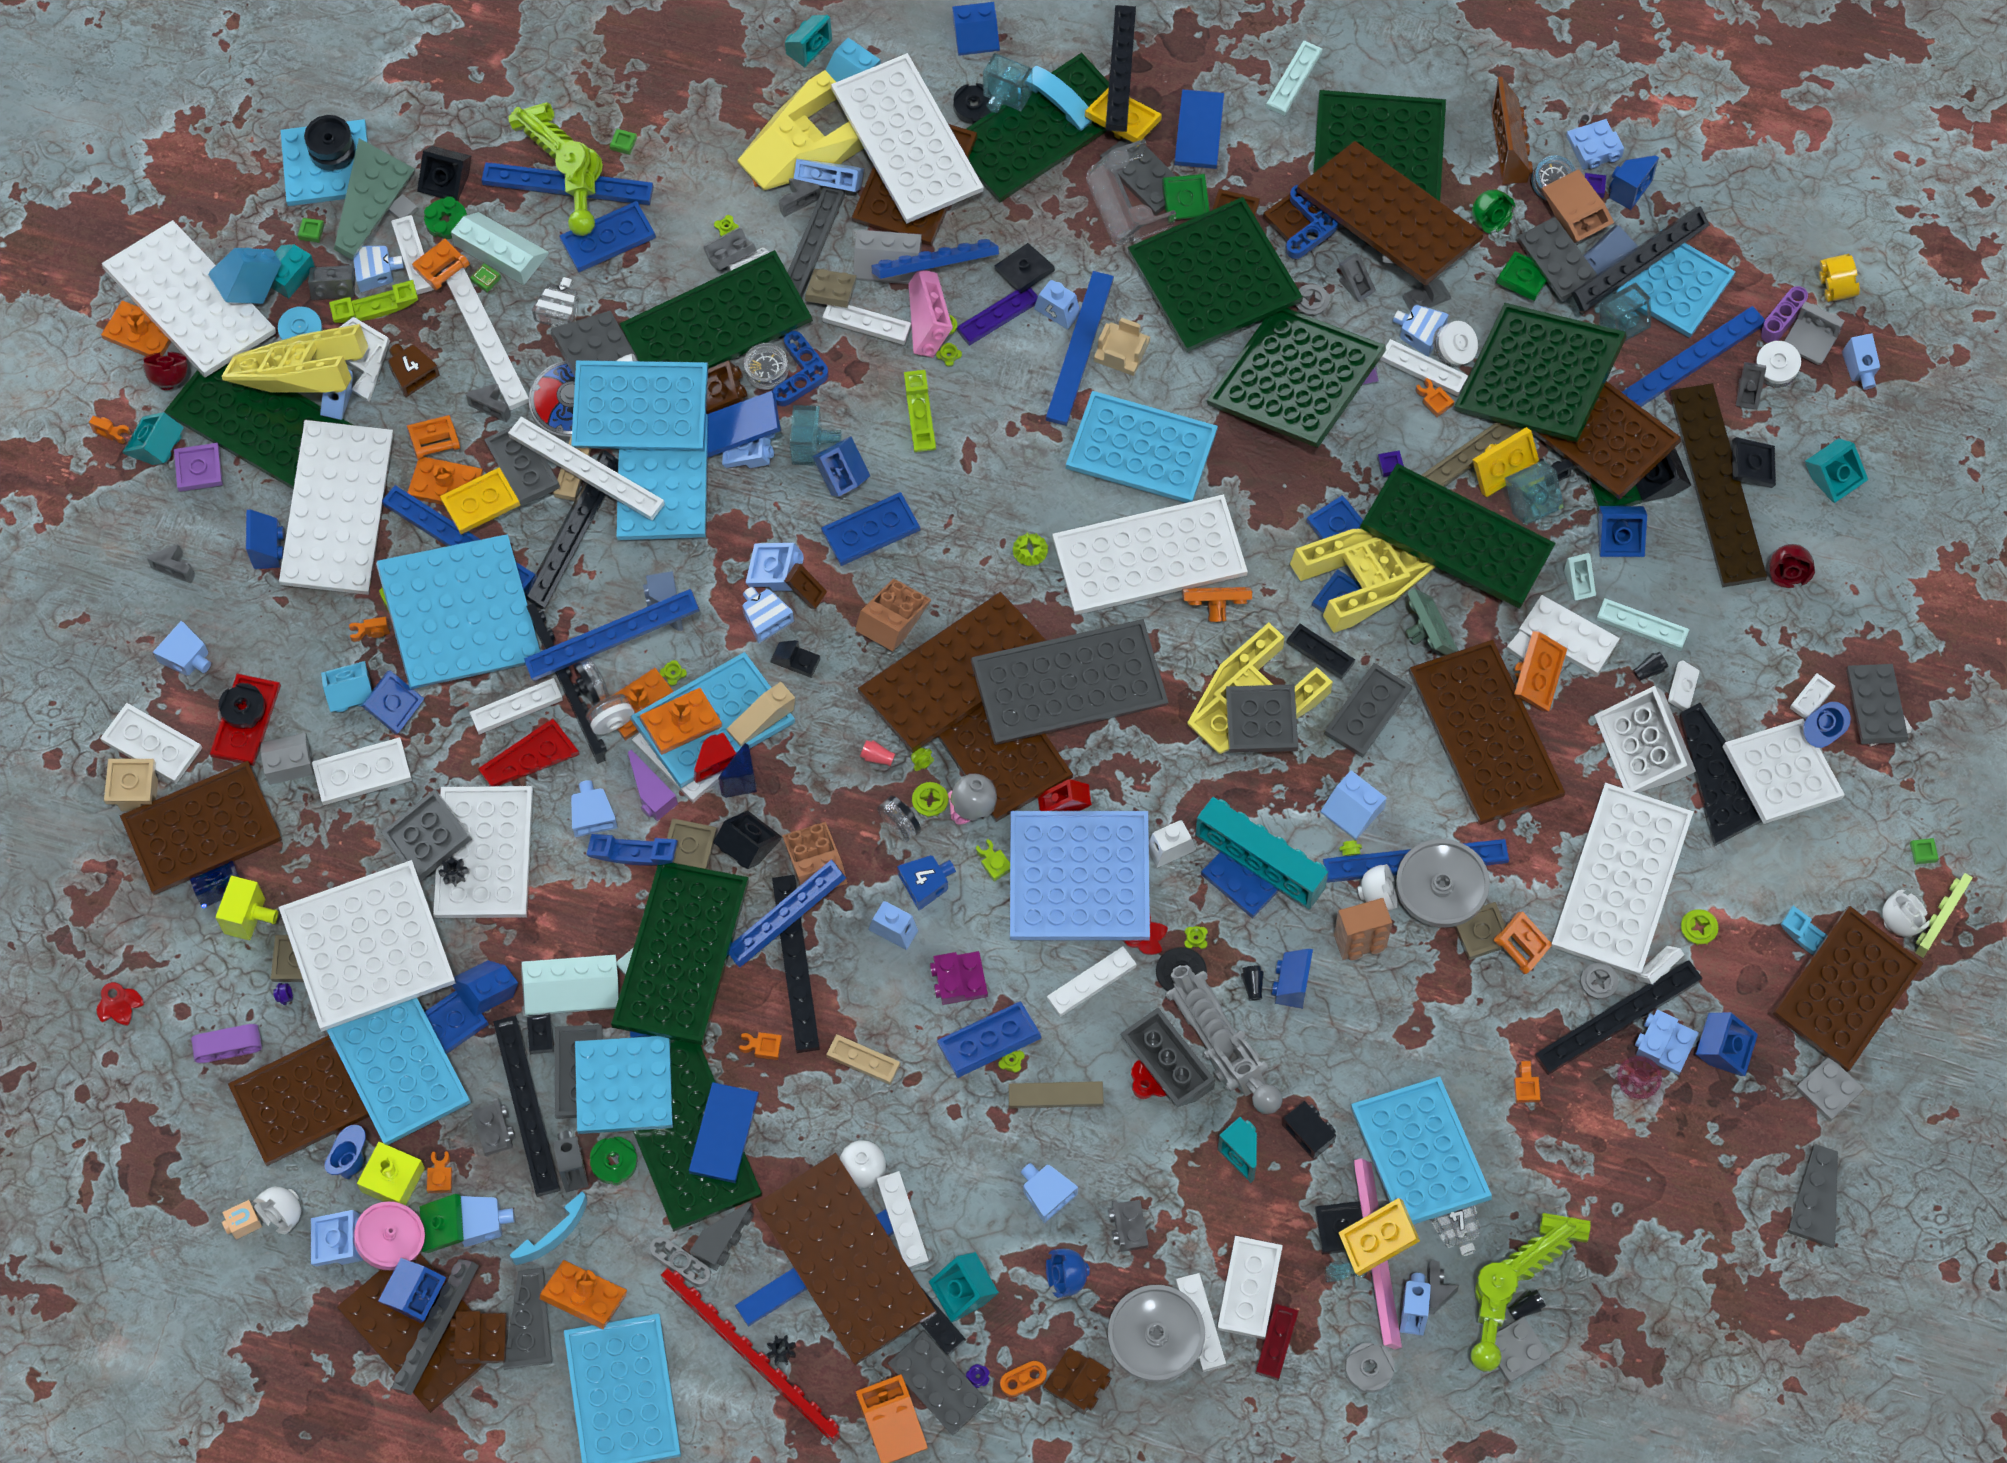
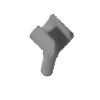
[1578,103,1598,125]

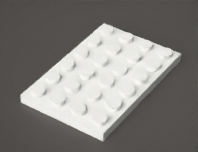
[433,786,533,918]

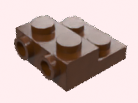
[706,360,747,414]
[450,1311,507,1364]
[1043,1347,1112,1415]

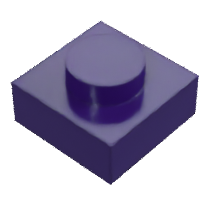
[1584,173,1607,198]
[1377,450,1404,477]

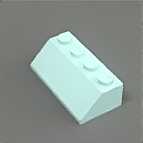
[451,212,549,285]
[521,955,619,1016]

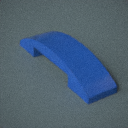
[586,834,678,865]

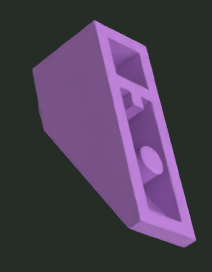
[628,750,678,821]

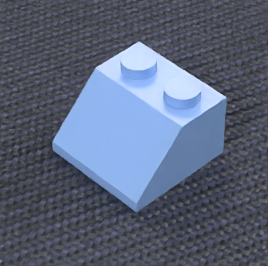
[1320,770,1387,840]

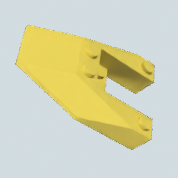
[738,70,864,190]
[221,324,368,393]
[1290,529,1436,633]
[1187,622,1333,754]

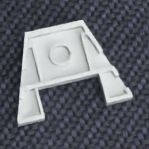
[339,317,390,402]

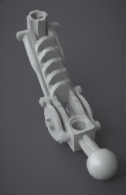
[1165,965,1283,1115]

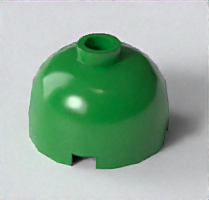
[1472,190,1515,234]

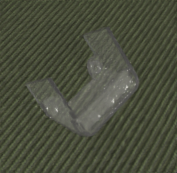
[1086,139,1176,245]

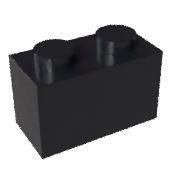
[1282,1101,1336,1160]

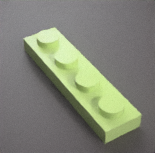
[1915,873,1973,958]

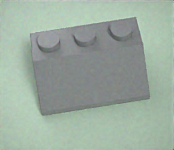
[854,230,922,284]

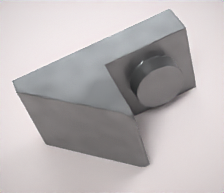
[779,178,821,217]
[1338,253,1376,302]
[1403,279,1451,312]
[1736,362,1766,409]
[466,384,511,423]
[147,544,195,583]
[1428,1261,1459,1315]

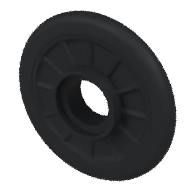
[1156,947,1207,991]

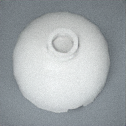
[1358,864,1398,911]
[1882,890,1930,937]
[840,1140,886,1189]
[253,1186,301,1235]

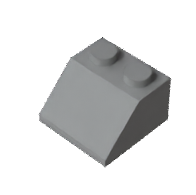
[261,733,314,785]

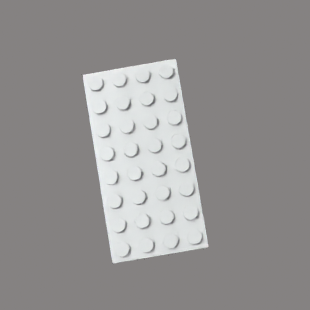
[831,53,984,224]
[102,220,276,377]
[279,420,393,595]
[1052,494,1248,615]
[1551,783,1694,975]

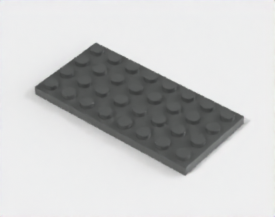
[970,619,1169,745]

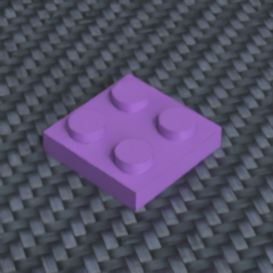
[174,443,223,492]

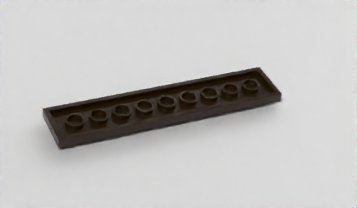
[1669,383,1767,588]

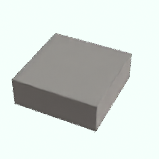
[388,194,418,219]

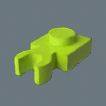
[976,839,1010,882]

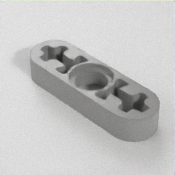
[650,1237,711,1287]

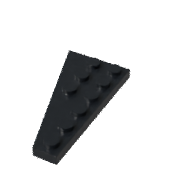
[1680,703,1762,847]

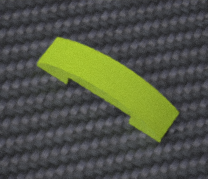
[329,280,418,323]
[904,370,936,453]

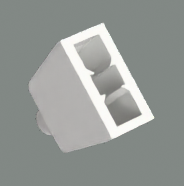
[1149,820,1196,868]

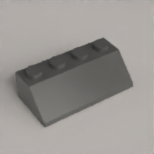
[1120,1007,1215,1108]

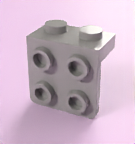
[1784,301,1845,365]

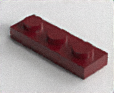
[1255,1304,1299,1381]

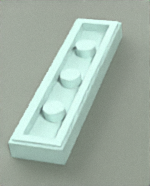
[1266,41,1322,116]
[1596,598,1689,651]

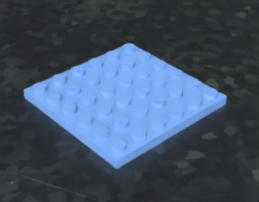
[1010,811,1150,940]

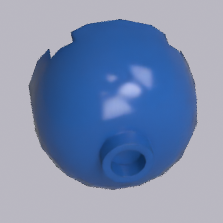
[1046,1249,1090,1298]

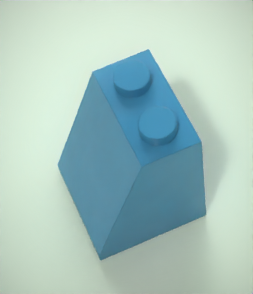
[208,248,281,304]

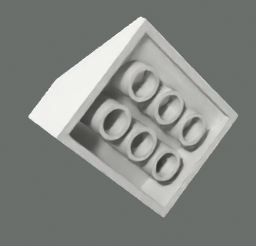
[1594,686,1696,793]

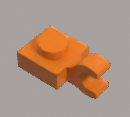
[89,415,131,444]
[349,617,390,642]
[1514,1061,1540,1103]

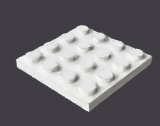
[1723,718,1845,824]

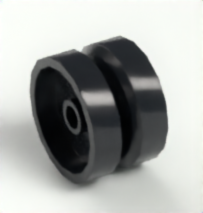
[304,115,356,171]

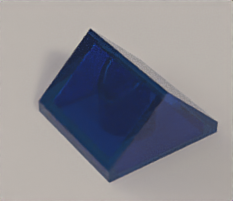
[718,743,757,798]
[190,861,240,908]

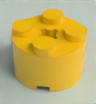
[1819,254,1860,302]

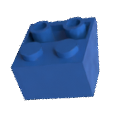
[812,436,870,497]
[378,1258,446,1323]

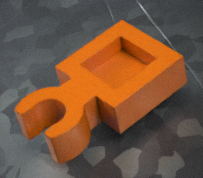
[1416,378,1454,417]
[739,1032,782,1060]
[427,1151,453,1193]

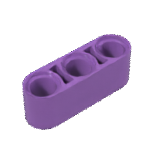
[1761,286,1808,343]
[191,1024,262,1063]

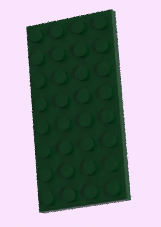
[966,52,1109,203]
[619,250,813,369]
[164,362,355,490]
[1360,463,1556,609]
[611,863,749,1045]
[633,1039,762,1232]

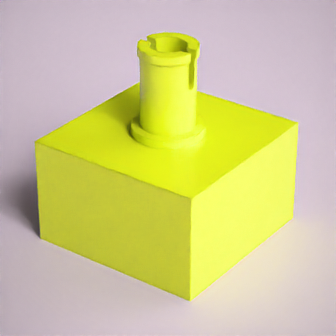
[215,876,278,941]
[357,1142,425,1206]

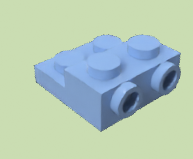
[1566,119,1624,170]
[722,433,775,468]
[746,543,804,591]
[1635,1009,1699,1075]
[311,1210,363,1267]

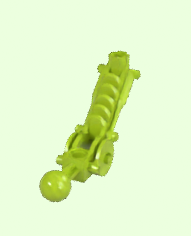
[509,102,603,236]
[1471,1213,1591,1372]

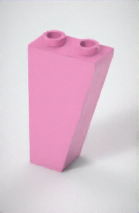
[909,270,953,358]

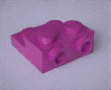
[930,951,988,1005]

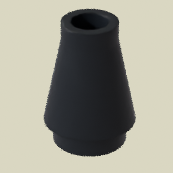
[1633,652,1668,681]
[1241,965,1264,1001]
[1508,1289,1546,1320]

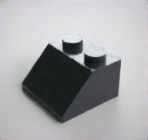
[417,146,472,201]
[1636,448,1691,502]
[713,810,782,869]

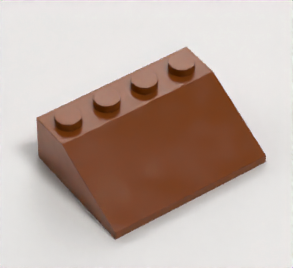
[1491,77,1533,184]

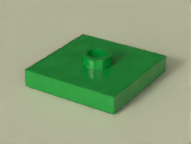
[1162,174,1210,221]
[1496,251,1547,301]
[419,1194,464,1253]

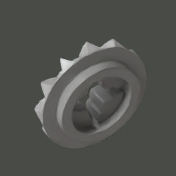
[1295,284,1329,316]
[1580,963,1618,1000]

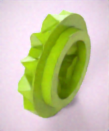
[1013,532,1048,566]
[912,782,948,818]
[1680,909,1718,946]

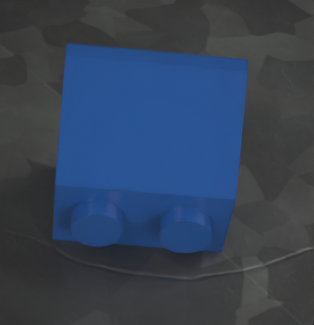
[952,2,1000,56]
[1609,155,1659,210]
[1598,506,1647,557]
[246,509,285,569]
[1272,949,1313,1009]
[452,960,518,1016]
[1696,1012,1758,1076]

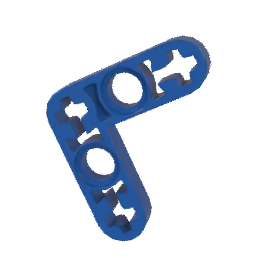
[1286,185,1338,259]
[773,331,828,406]

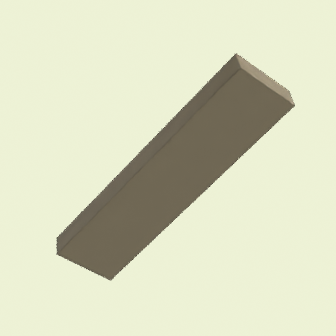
[1009,1081,1104,1109]

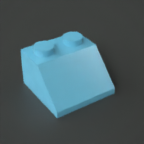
[826,38,881,82]
[321,661,373,712]

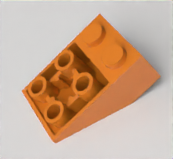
[856,1374,928,1463]

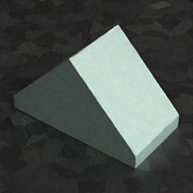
[1564,553,1596,601]

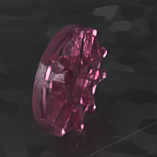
[1617,1056,1662,1099]

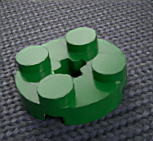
[424,197,467,239]
[590,1137,638,1186]

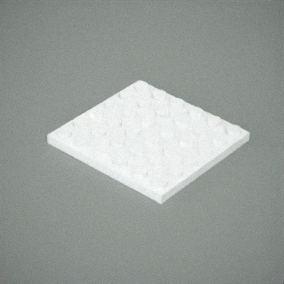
[279,860,456,1032]

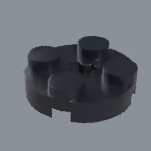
[953,83,995,124]
[218,683,265,728]

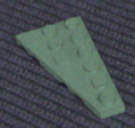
[334,138,415,260]

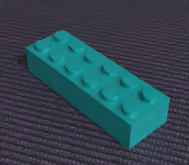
[1195,797,1328,910]

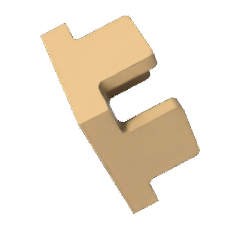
[1094,318,1150,376]
[104,759,158,811]

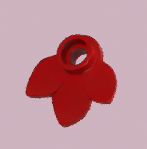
[1123,916,1168,955]
[96,982,144,1026]
[1131,1060,1167,1099]

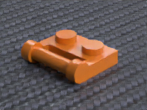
[412,239,470,290]
[407,415,460,459]
[1494,911,1552,974]

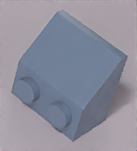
[643,571,683,631]

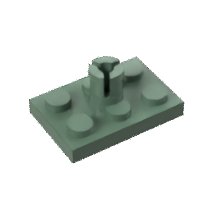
[1406,588,1459,655]

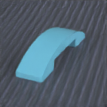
[1021,66,1093,131]
[1781,905,1827,955]
[510,1192,588,1265]

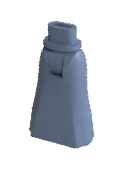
[1583,225,1638,274]

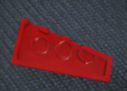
[478,718,580,787]

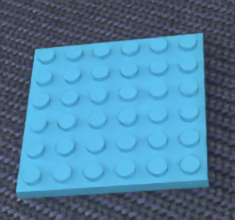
[376,534,540,689]

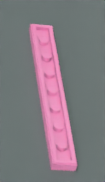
[1354,1158,1402,1350]

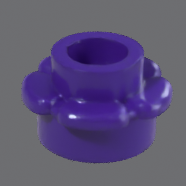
[273,983,293,1005]
[966,1364,990,1388]

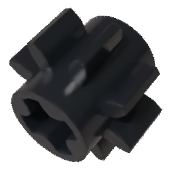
[438,856,469,887]
[767,1335,796,1366]

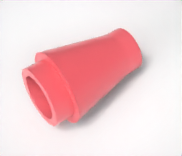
[860,740,895,766]

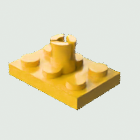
[1085,88,1162,144]
[1472,427,1539,497]
[440,467,520,535]
[1338,1198,1420,1276]

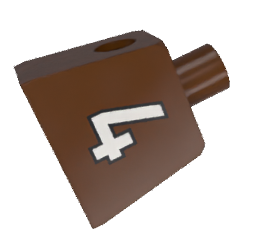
[388,344,440,398]

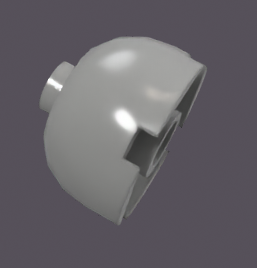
[950,774,997,821]

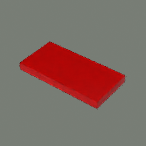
[210,673,281,766]

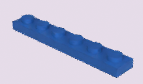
[871,239,999,279]
[729,859,846,967]

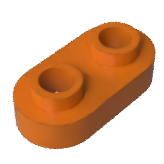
[1000,1361,1047,1397]

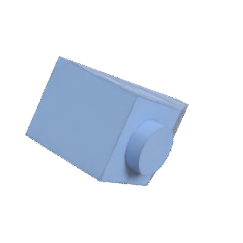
[794,159,864,192]

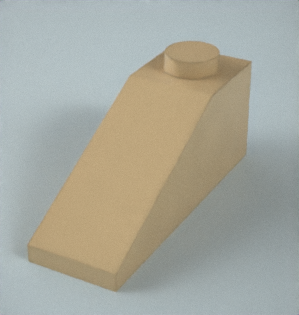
[726,682,795,747]

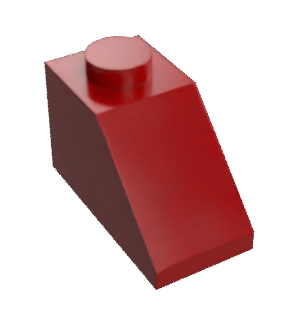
[694,732,737,783]
[1038,779,1092,811]

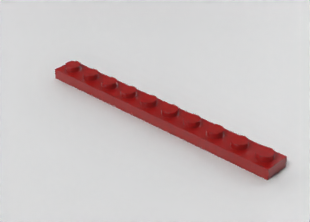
[661,1268,840,1444]

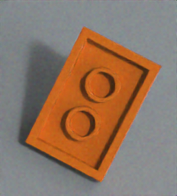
[101,300,171,356]
[407,457,484,505]
[1182,587,1252,622]
[1514,631,1567,711]
[599,668,674,741]
[640,688,722,755]
[540,1260,627,1330]

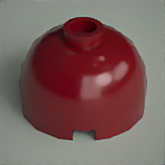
[143,352,188,390]
[1769,544,1815,588]

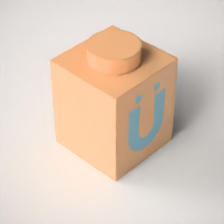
[222,1200,262,1240]

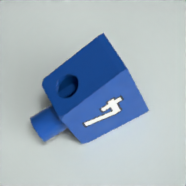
[897,855,956,911]

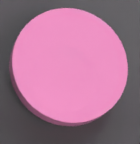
[354,1202,425,1270]

